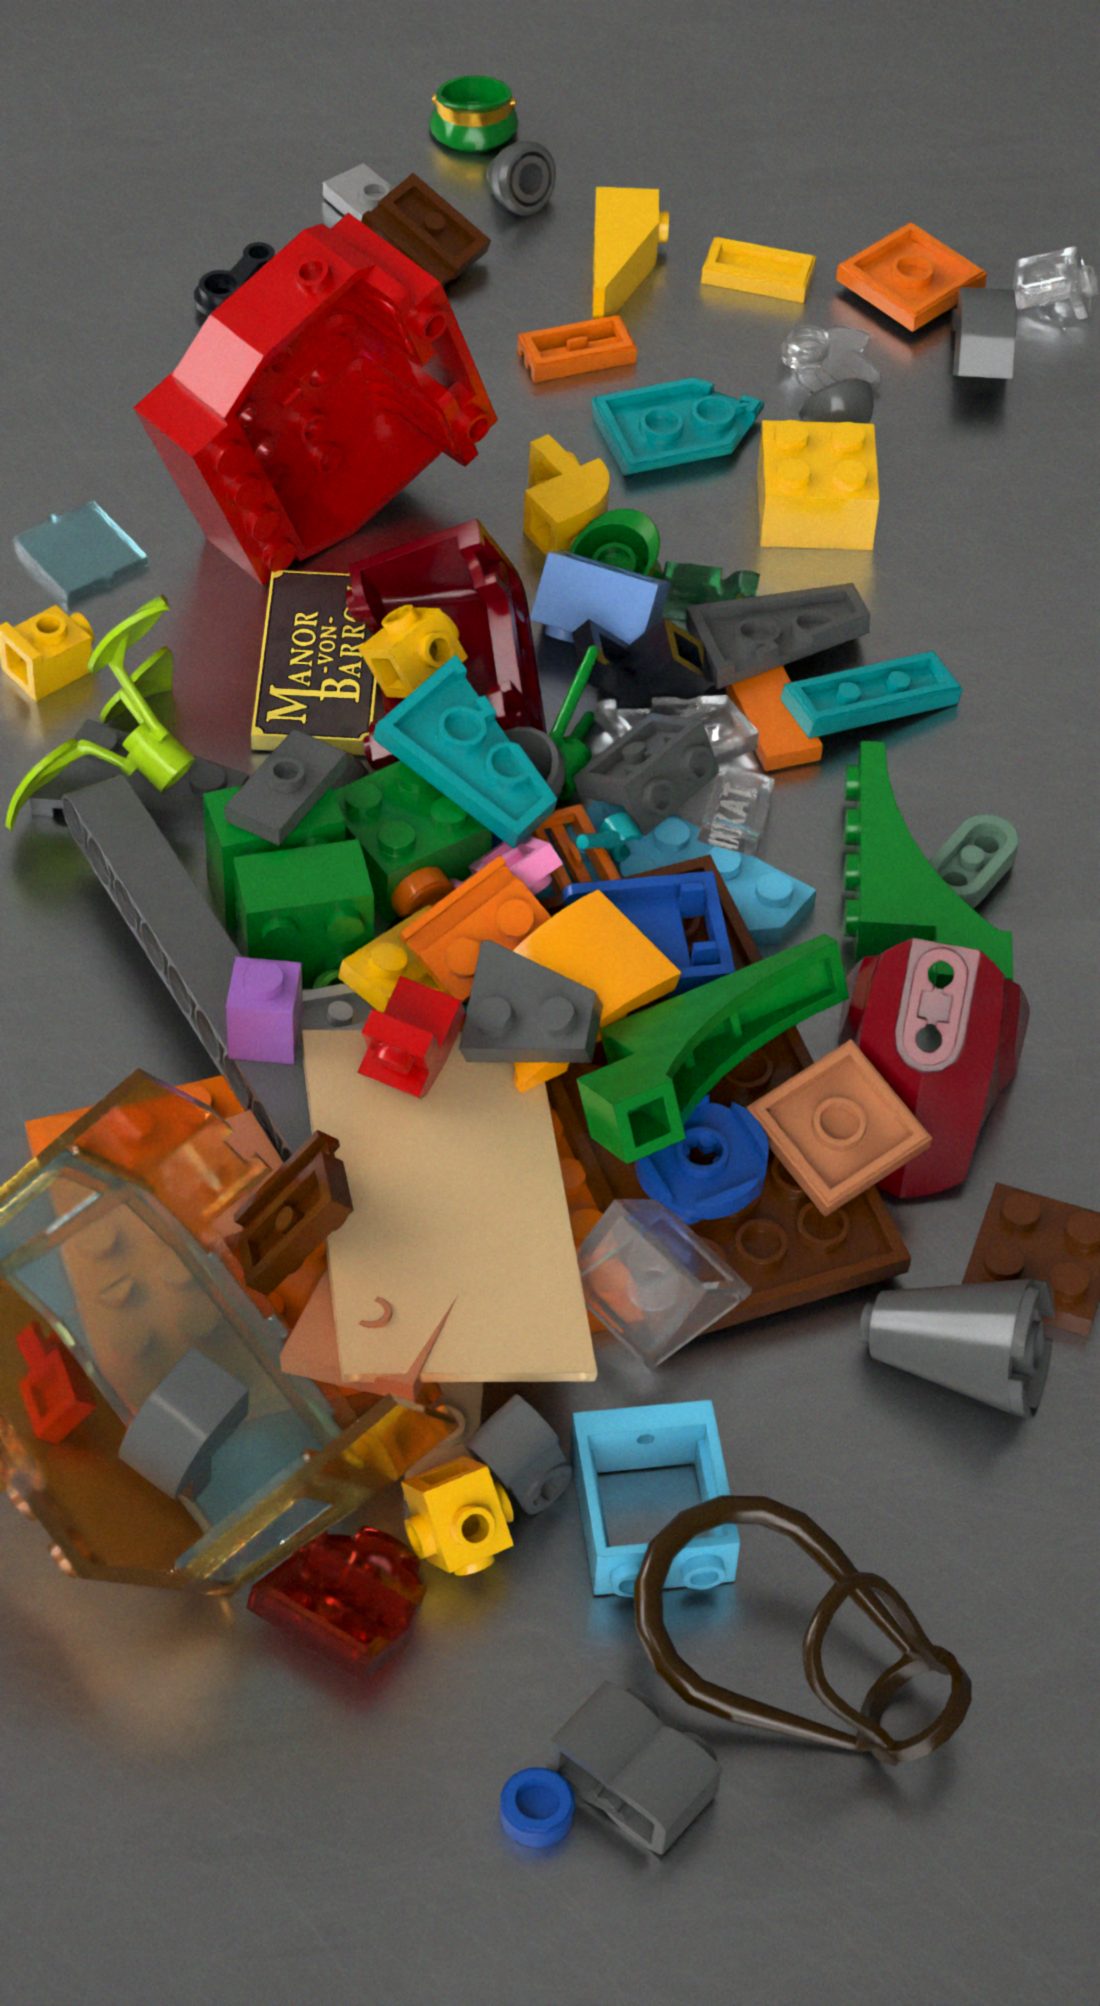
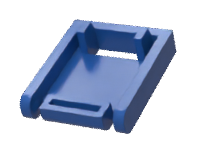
[562,871,735,999]

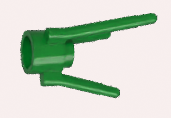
[548,645,599,800]

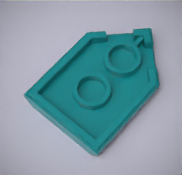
[591,377,765,476]

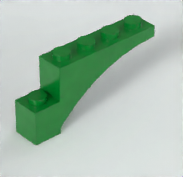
[843,741,1013,988]
[576,934,849,1164]

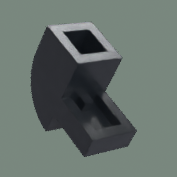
[572,617,714,722]

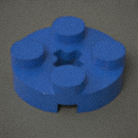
[634,1095,769,1225]

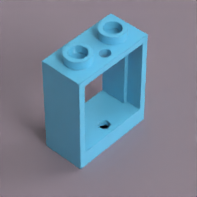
[570,1400,740,1597]

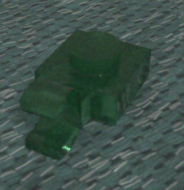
[661,561,760,620]

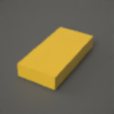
[701,237,817,303]

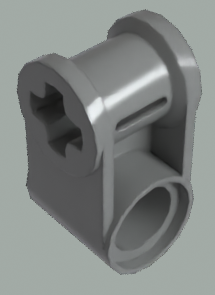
[463,1394,573,1515]

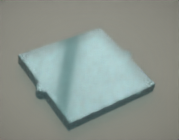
[14,500,148,602]

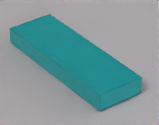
[780,651,963,739]

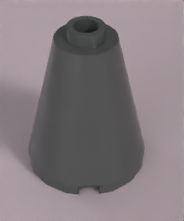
[859,1278,1055,1418]

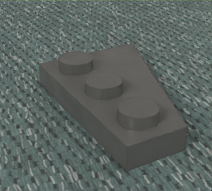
[686,583,870,690]

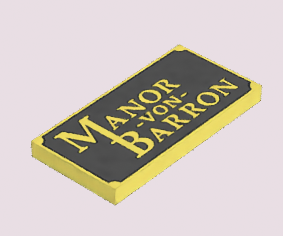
[251,570,378,756]

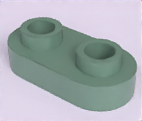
[928,814,1019,908]

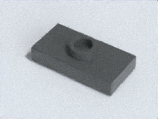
[225,729,347,846]

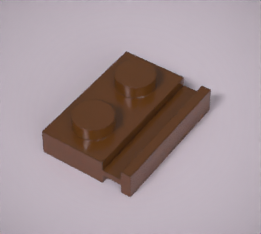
[361,173,491,288]
[233,1130,354,1296]

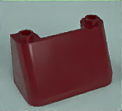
[346,518,547,771]

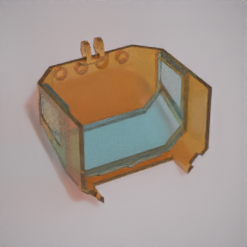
[0,1068,459,1598]

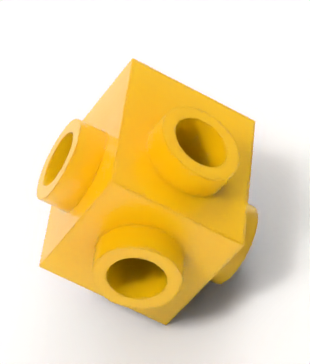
[358,605,468,698]
[401,1456,514,1576]

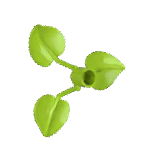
[5,594,196,832]

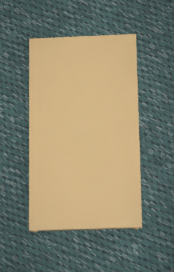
[300,1029,598,1383]

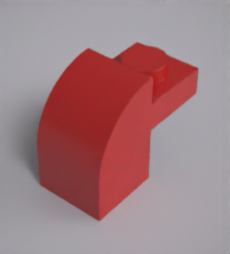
[357,975,466,1099]

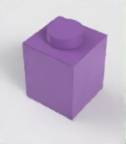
[226,957,303,1065]

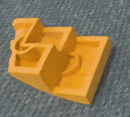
[513,889,681,1093]

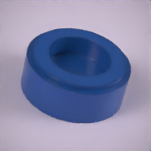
[500,1767,575,1847]

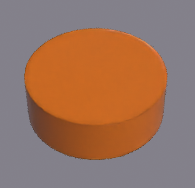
[391,866,454,916]

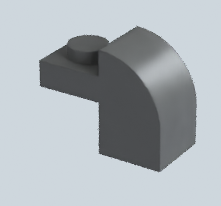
[951,287,1016,379]
[118,1346,249,1503]

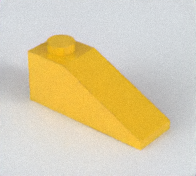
[592,187,669,320]

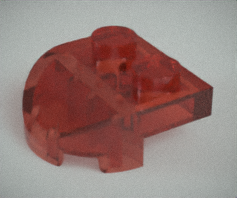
[246,1523,428,1682]

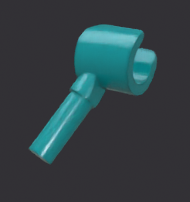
[576,812,644,862]

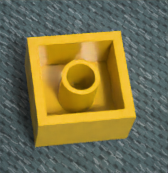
[757,420,880,550]

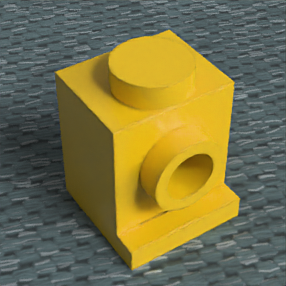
[0,605,95,702]

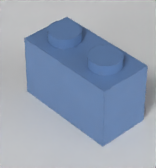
[530,550,671,645]

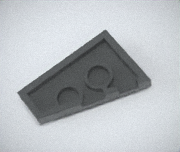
[30,719,249,830]

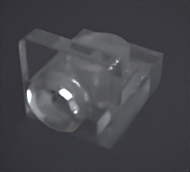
[1012,246,1098,320]

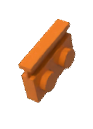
[399,855,552,1004]

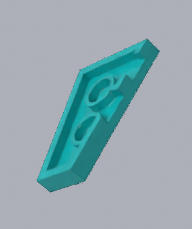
[373,654,557,849]

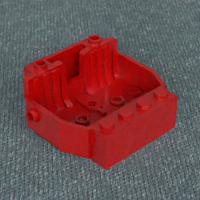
[133,212,498,586]

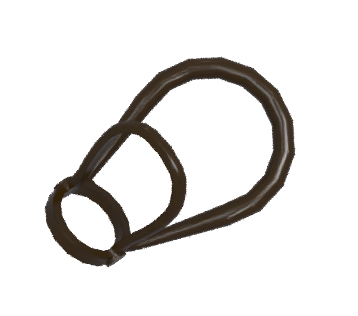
[634,1495,972,1766]

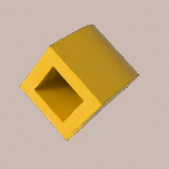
[523,434,610,556]

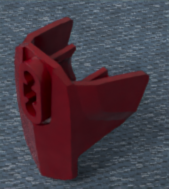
[838,938,1030,1198]

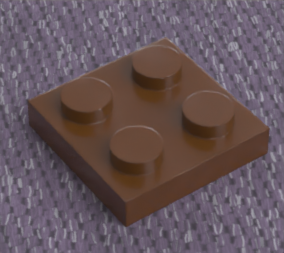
[962,1182,1100,1337]

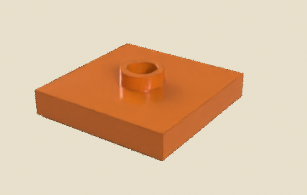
[836,222,987,332]

